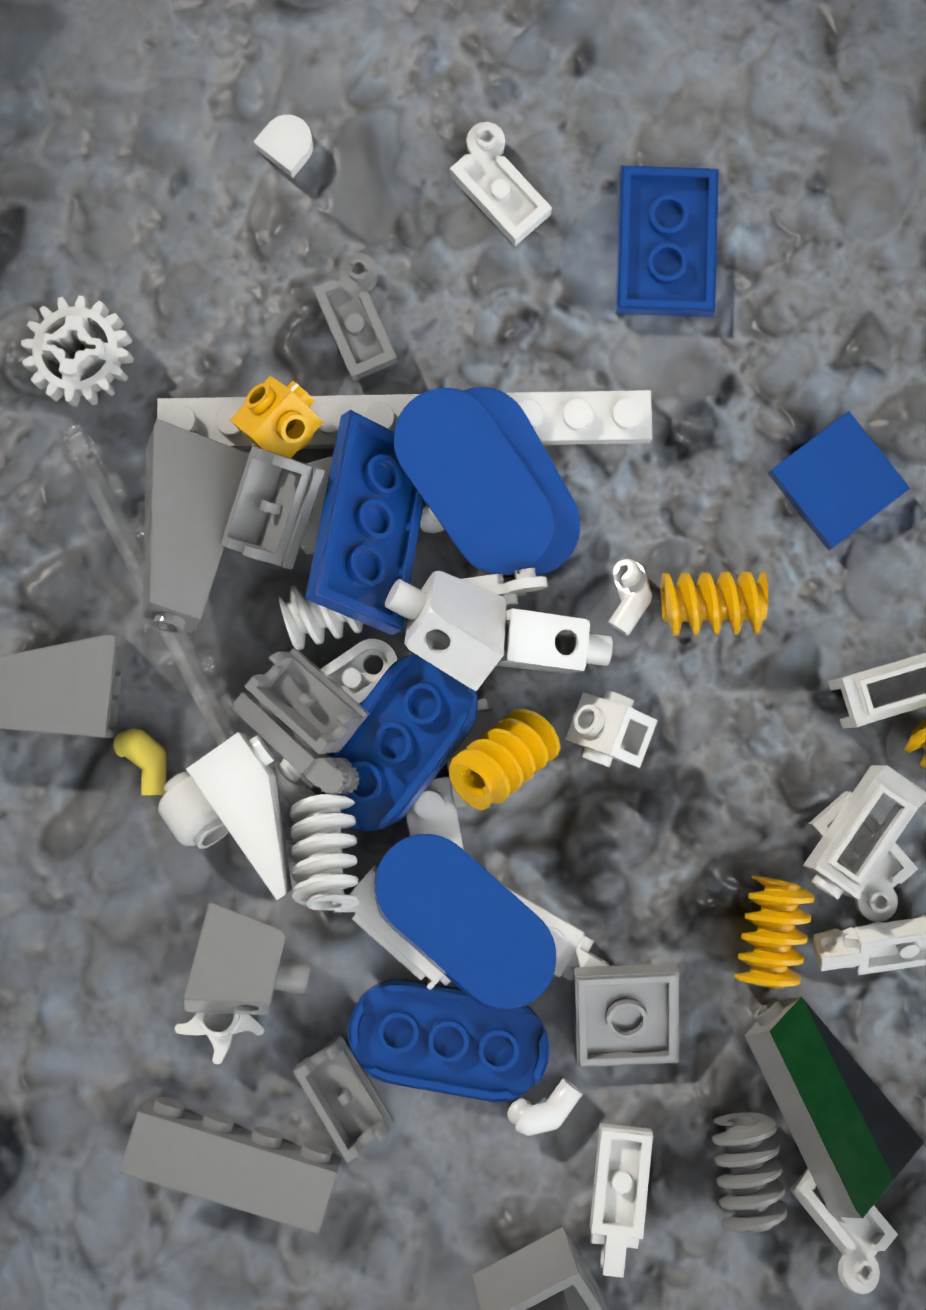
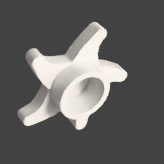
[175,1013,265,1065]

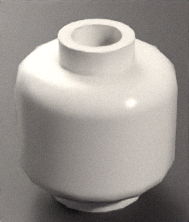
[158,772,229,849]

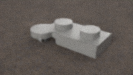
[313,253,398,382]

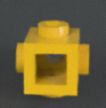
[229,375,324,458]

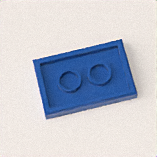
[615,165,719,317]

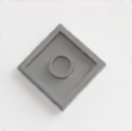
[573,963,679,1067]

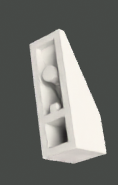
[186,732,292,900]

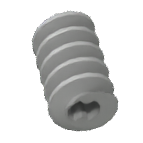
[712,1112,787,1232]

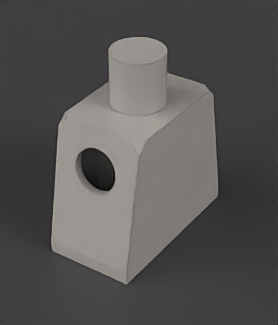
[184,903,311,1015]

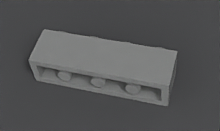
[119,1097,341,1234]

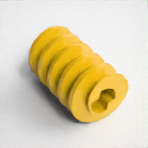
[660,571,768,636]
[449,709,561,811]
[734,876,815,988]

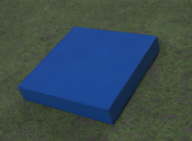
[768,411,910,551]

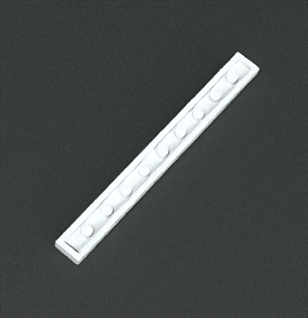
[157,390,652,450]

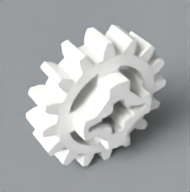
[21,295,134,407]

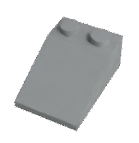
[472,1227,611,1310]

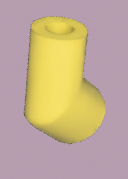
[113,728,167,795]

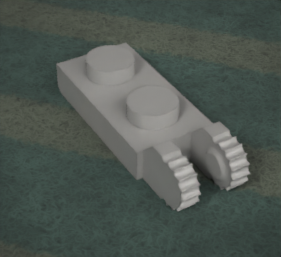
[232,692,361,795]

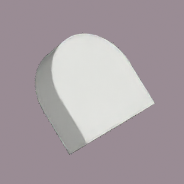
[253,115,313,178]

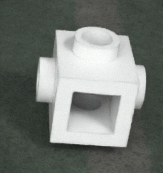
[565,690,658,768]

